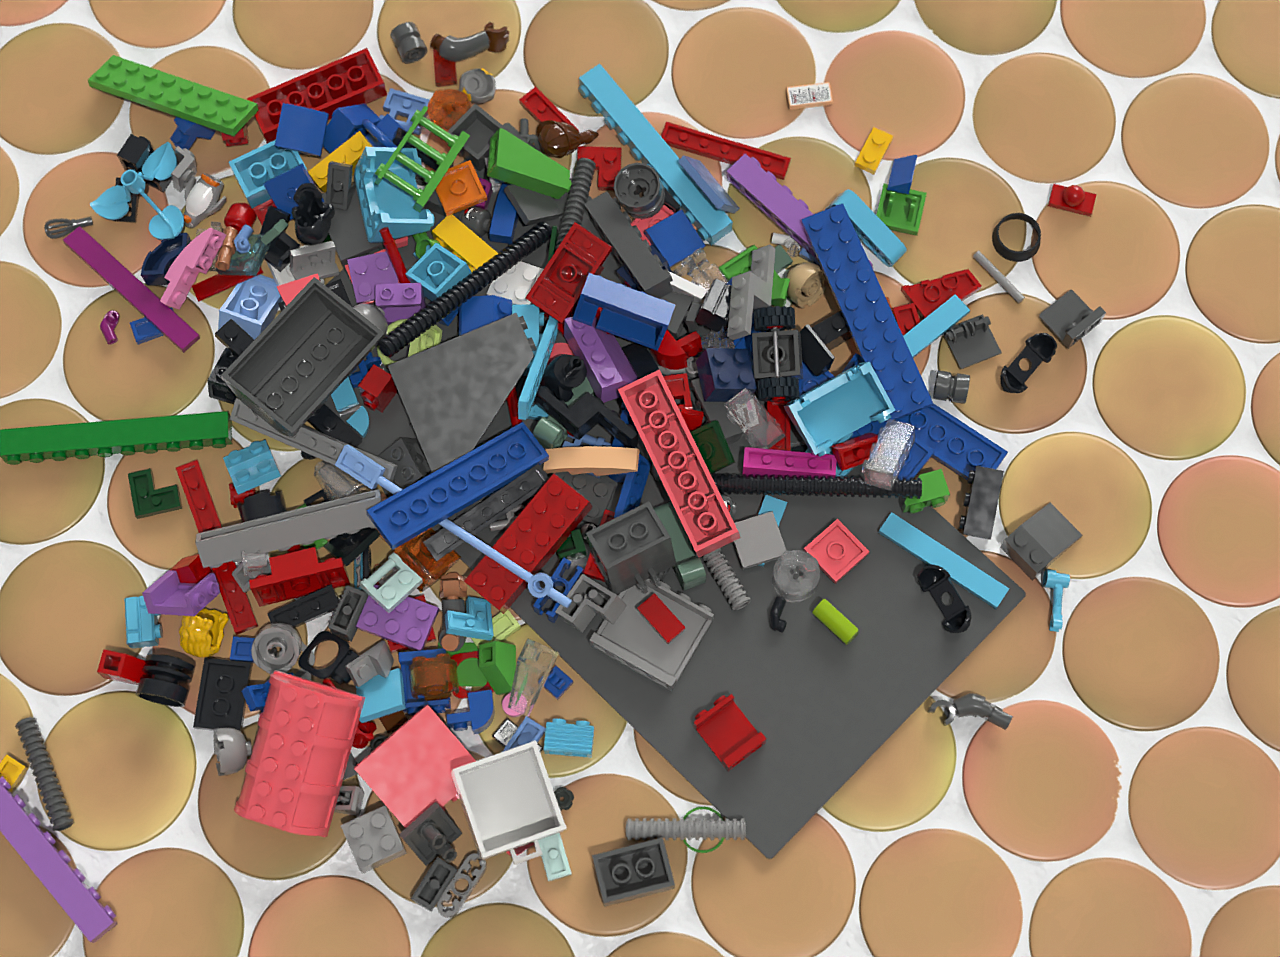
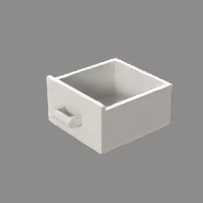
[451,741,567,865]

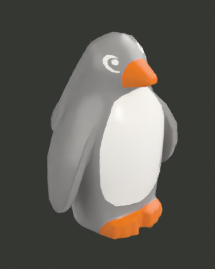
[183,173,226,228]

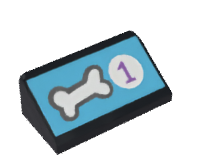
[354,547,372,592]

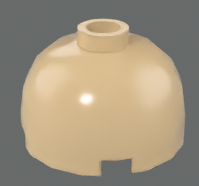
[787,262,827,308]

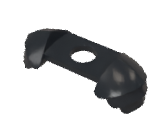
[1000,333,1057,393]
[917,565,972,633]

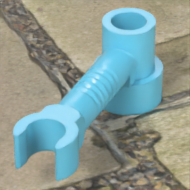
[1043,569,1070,632]

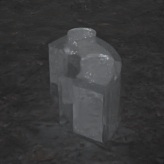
[724,388,786,449]

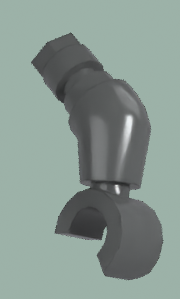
[928,693,1013,730]

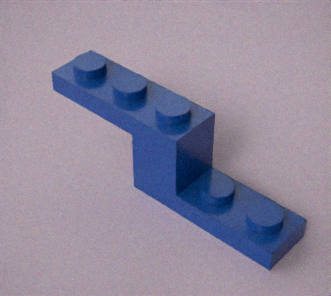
[607,410,652,518]

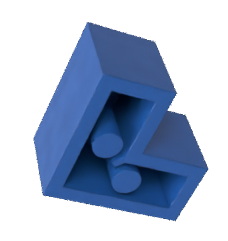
[323,103,381,154]

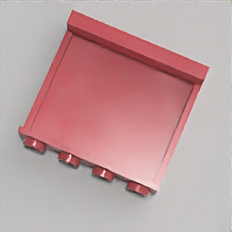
[353,705,476,828]

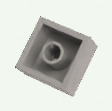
[341,805,407,873]

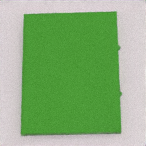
[438,643,488,687]

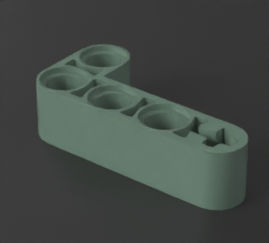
[533,377,596,449]
[653,501,706,591]

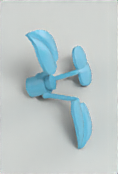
[90,142,184,240]

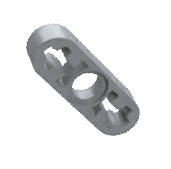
[437,854,487,918]

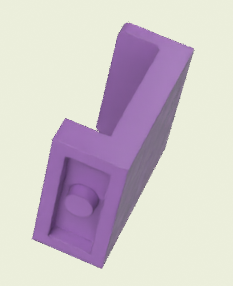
[375,283,427,325]
[142,570,220,616]

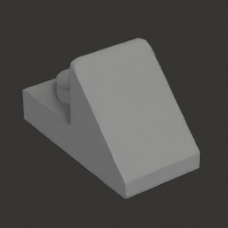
[345,640,394,687]

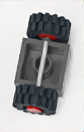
[752,306,803,402]

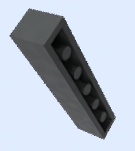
[584,191,673,299]

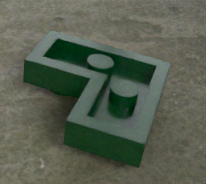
[128,469,182,519]

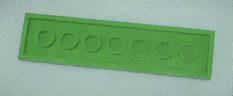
[88,55,258,136]

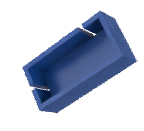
[572,273,675,351]

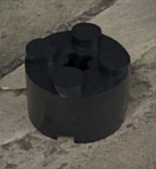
[237,491,287,523]

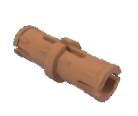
[215,227,238,271]

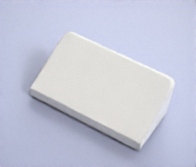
[669,272,708,306]

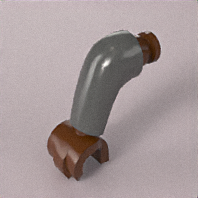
[430,22,509,62]

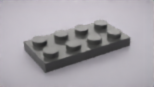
[525,463,616,527]

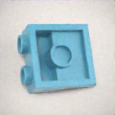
[223,440,281,495]

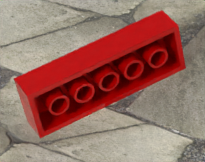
[247,48,387,144]
[464,474,593,614]

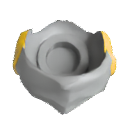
[459,68,496,103]

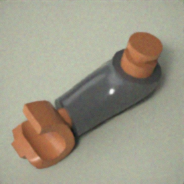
[439,572,467,652]

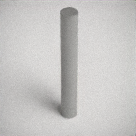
[973,251,1025,303]

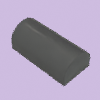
[411,857,457,912]

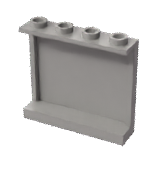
[589,578,714,692]

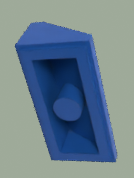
[887,155,918,194]

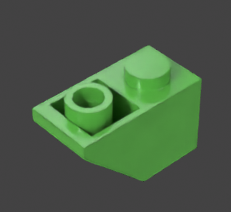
[902,469,950,514]
[479,641,516,695]

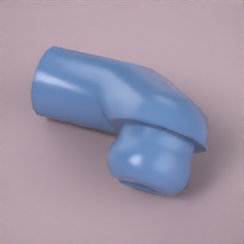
[233,225,253,253]

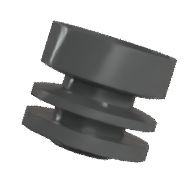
[614,163,666,219]

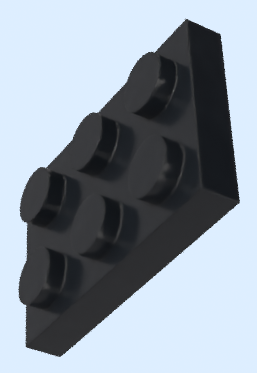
[193,658,253,733]

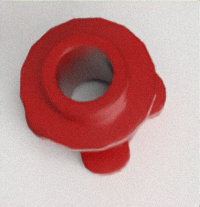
[229,483,256,508]
[352,721,377,749]

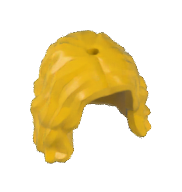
[179,609,229,658]

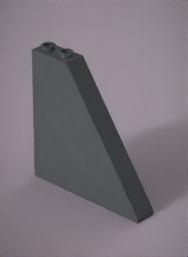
[388,313,537,473]

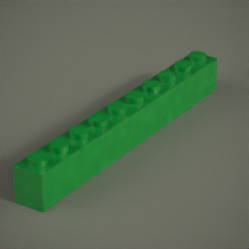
[0,411,232,465]

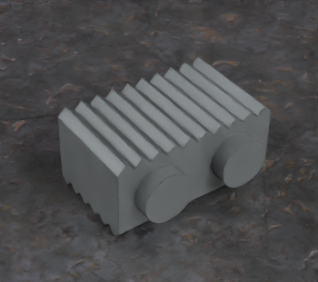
[328,586,368,642]

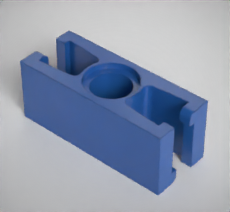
[533,558,584,623]

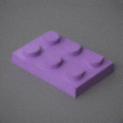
[356,585,439,651]

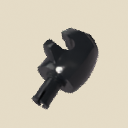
[540,354,587,402]

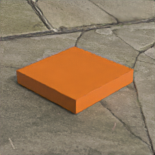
[435,160,488,216]

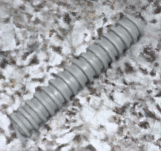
[702,548,751,610]
[626,818,746,840]

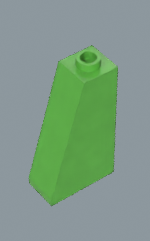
[487,128,571,199]

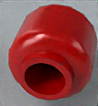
[224,203,256,233]

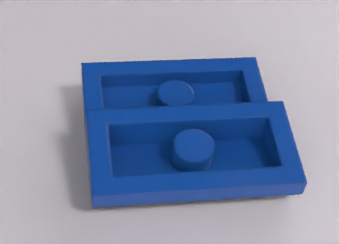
[274,103,329,157]

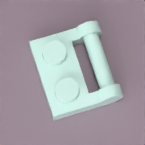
[359,552,423,613]

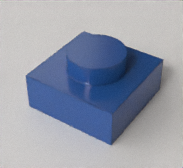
[230,636,255,663]

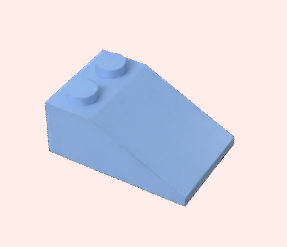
[218,274,282,340]

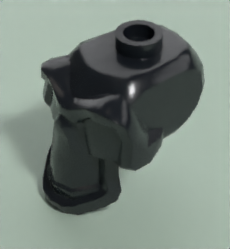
[291,183,335,245]

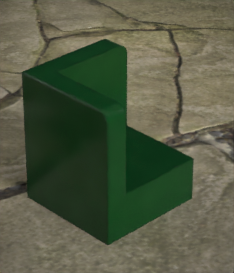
[556,529,587,562]

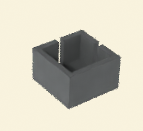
[447,104,508,171]

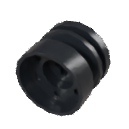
[136,654,195,707]

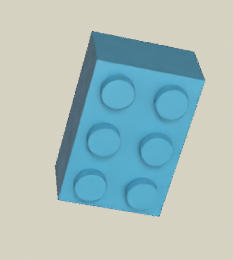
[229,140,309,208]

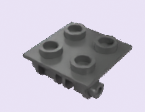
[944,314,1002,369]

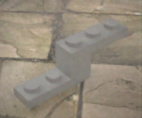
[727,245,776,340]

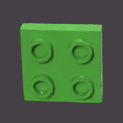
[877,183,927,236]

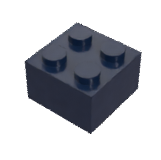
[696,348,757,402]

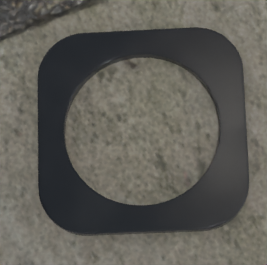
[298,631,350,679]

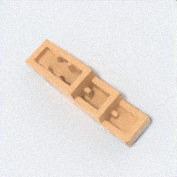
[543,446,640,476]

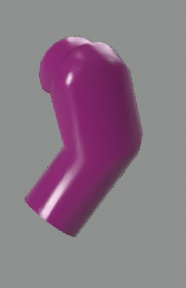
[100,310,119,345]

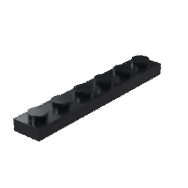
[423,464,549,561]

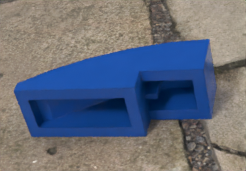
[489,183,519,244]

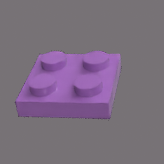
[347,251,399,304]

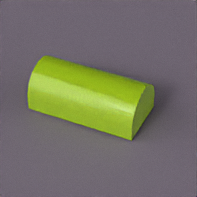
[812,599,858,645]

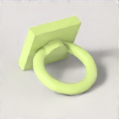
[377,314,443,368]

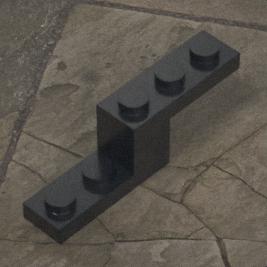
[534,385,638,448]

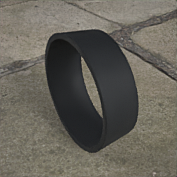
[992,213,1041,262]

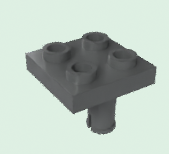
[399,802,462,866]

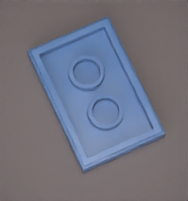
[678,155,740,214]

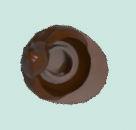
[536,120,599,158]

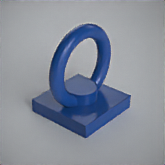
[362,113,407,148]

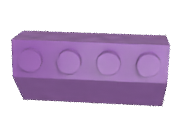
[564,316,638,403]

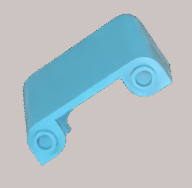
[354,147,434,243]
[783,362,896,457]

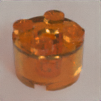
[427,89,471,131]
[409,653,459,701]

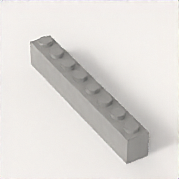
[195,489,382,568]

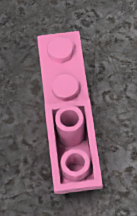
[160,228,226,310]

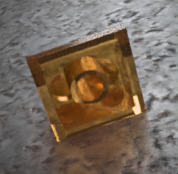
[394,528,461,593]

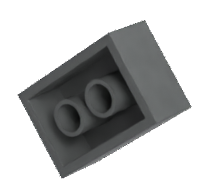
[592,838,675,907]

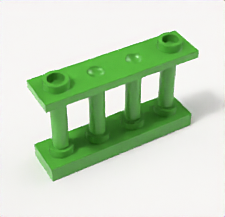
[375,106,470,212]

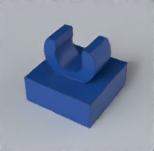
[540,666,573,700]

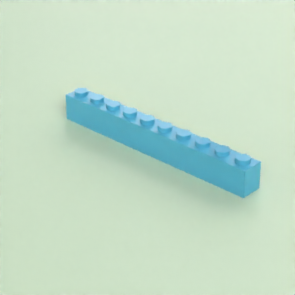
[578,64,733,245]

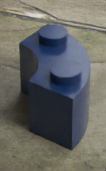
[141,232,191,286]

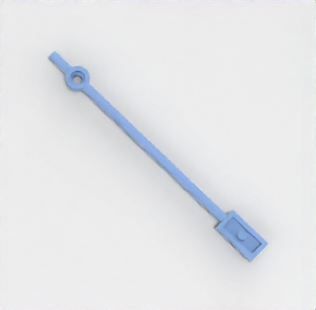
[335,445,572,608]

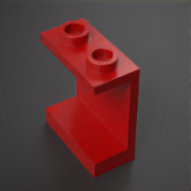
[693,694,767,771]

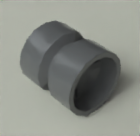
[390,22,428,63]
[933,370,970,404]

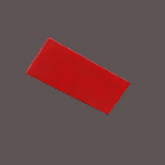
[192,257,264,302]

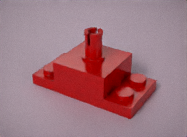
[526,222,613,323]
[249,544,351,607]

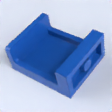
[399,649,451,716]

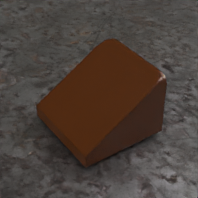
[379,710,408,734]

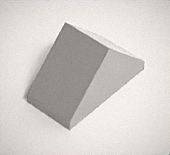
[334,786,364,816]

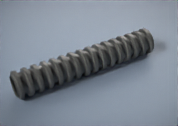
[554,158,596,251]
[15,717,74,831]

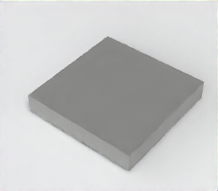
[733,511,788,570]

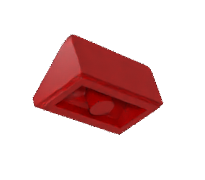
[831,433,883,471]

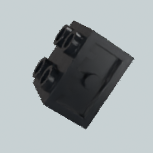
[207,348,238,404]

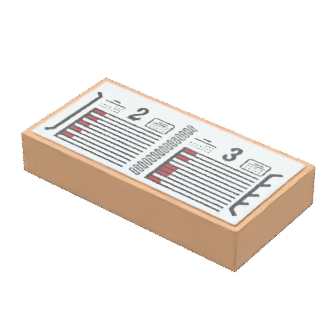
[786,82,833,110]

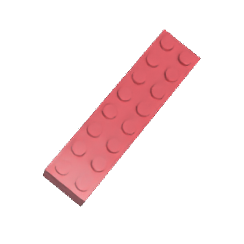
[618,369,741,558]

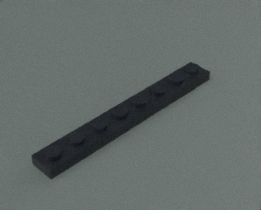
[215,319,362,447]

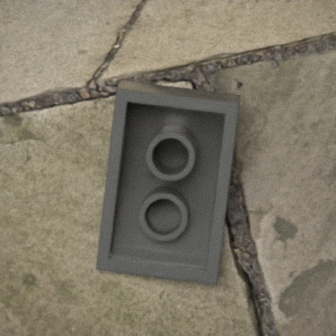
[1000,502,1083,581]

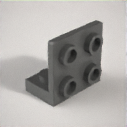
[1039,290,1106,349]
[377,438,432,498]

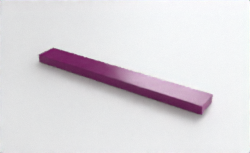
[63,226,200,353]

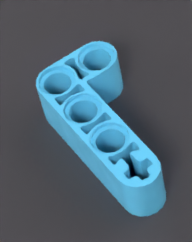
[825,189,907,267]

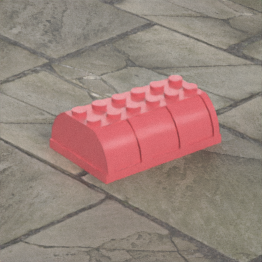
[234,671,365,837]

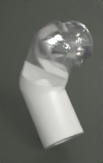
[771,232,800,257]

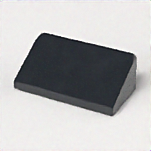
[800,324,835,376]

